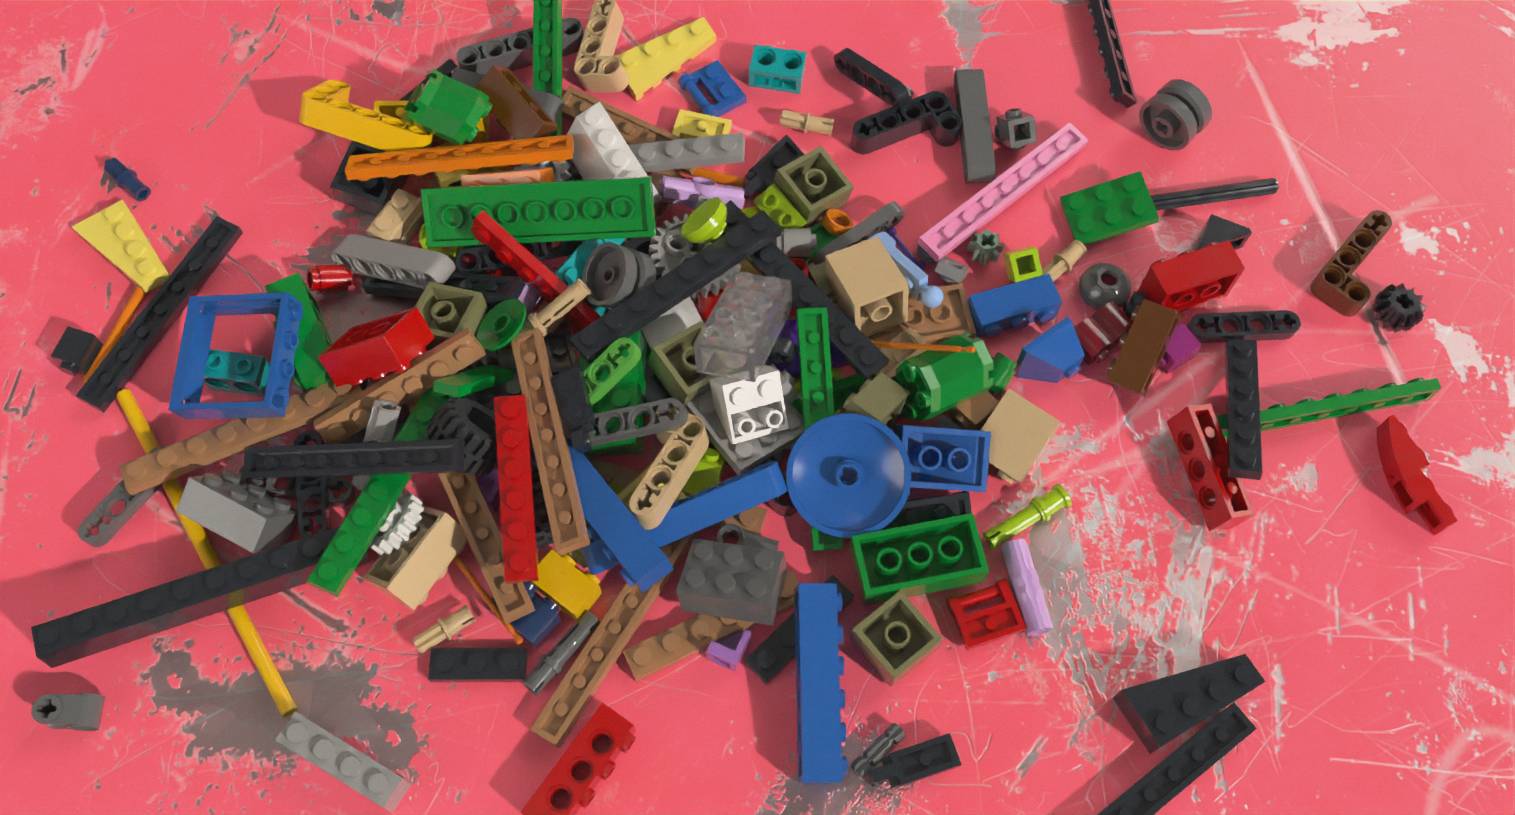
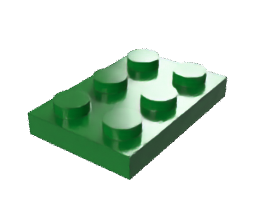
[1060,171,1159,246]

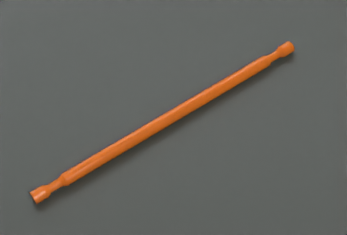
[871,341,975,353]
[453,555,523,644]

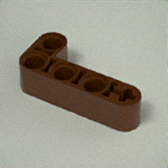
[1310,210,1392,317]

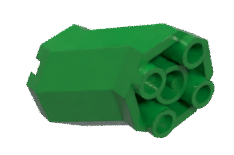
[401,68,492,146]
[891,332,994,422]

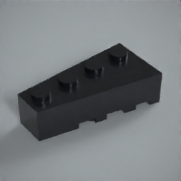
[1113,654,1266,754]

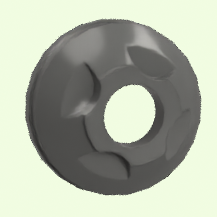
[1079,263,1132,310]

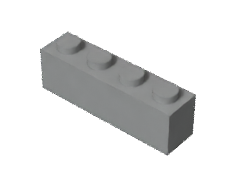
[275,711,412,813]

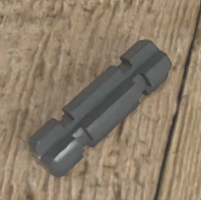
[851,723,905,778]

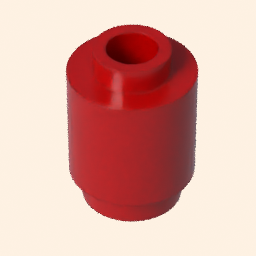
[307,264,353,294]

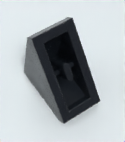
[1194,214,1252,251]

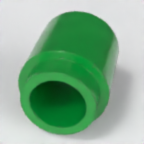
[987,352,1017,396]

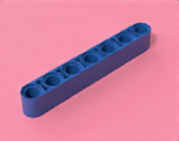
[579,461,788,575]

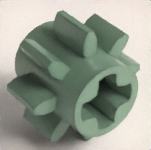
[967,229,1004,266]

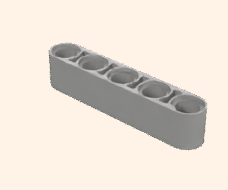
[330,234,456,289]

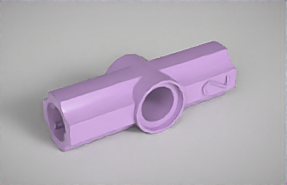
[658,176,745,210]

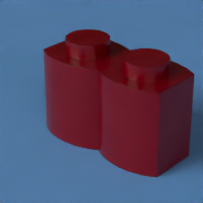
[1074,301,1133,365]

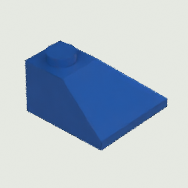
[1014,316,1085,383]

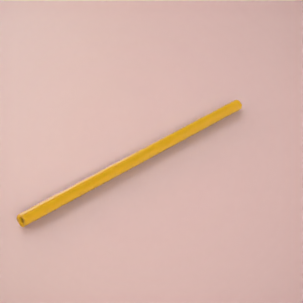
[116,389,298,718]

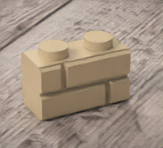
[366,189,424,245]

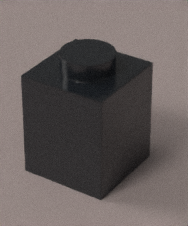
[50,326,103,376]

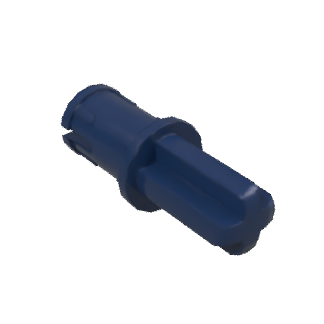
[104,157,151,202]

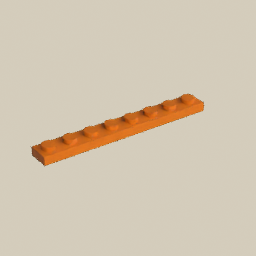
[345,134,574,181]

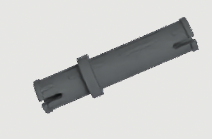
[522,610,600,696]

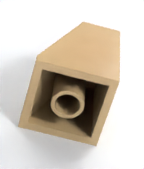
[825,236,909,337]
[980,388,1062,484]

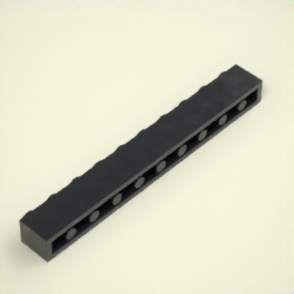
[31,526,371,668]

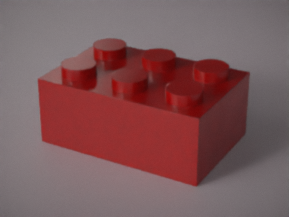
[1137,240,1245,313]
[318,307,435,387]

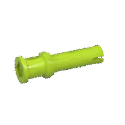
[983,483,1072,550]

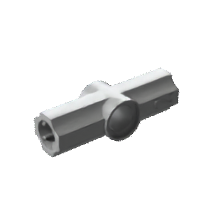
[352,399,401,491]

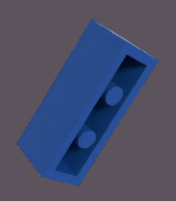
[968,273,1062,338]

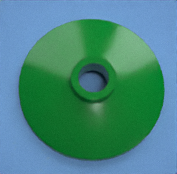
[477,299,526,351]

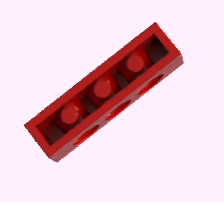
[1166,404,1256,531]
[520,702,636,815]

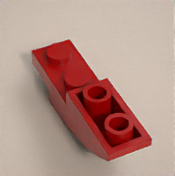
[1377,414,1458,536]

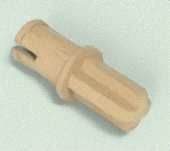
[780,110,834,137]
[1042,240,1087,282]
[413,604,476,653]

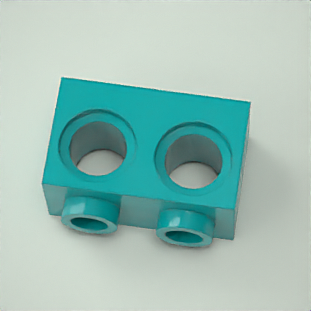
[749,45,807,94]
[204,349,270,398]

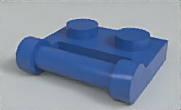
[678,60,746,117]

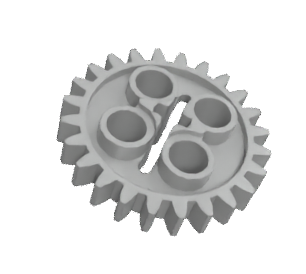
[648,213,741,298]

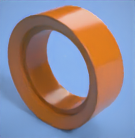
[821,208,853,237]

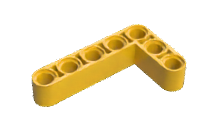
[299,80,433,152]

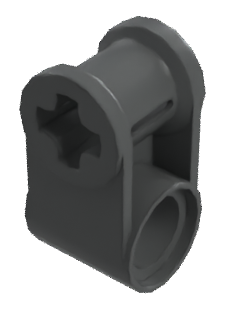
[31,693,105,731]

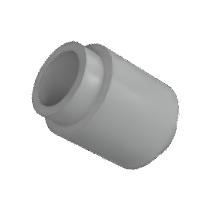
[776,228,816,257]

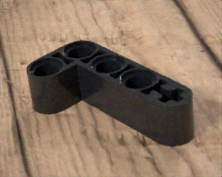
[851,91,962,155]

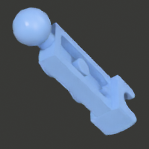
[868,232,944,308]

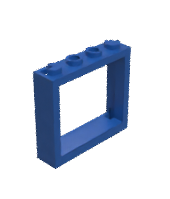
[168,292,303,419]

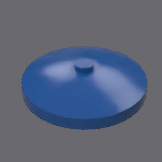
[786,413,911,538]

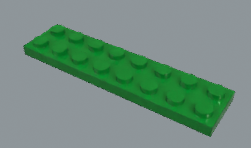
[421,176,656,248]

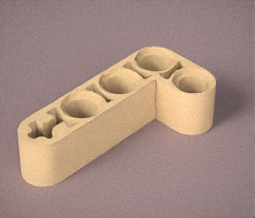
[574,0,630,93]
[629,408,709,530]

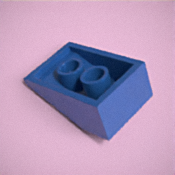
[893,424,991,492]

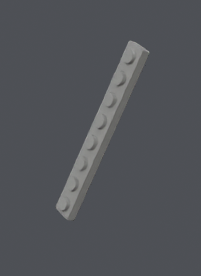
[554,132,745,181]

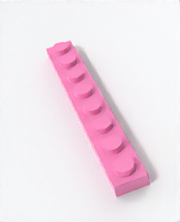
[917,122,1089,262]

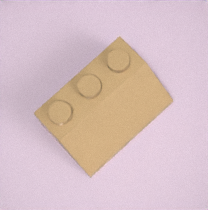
[363,505,468,610]

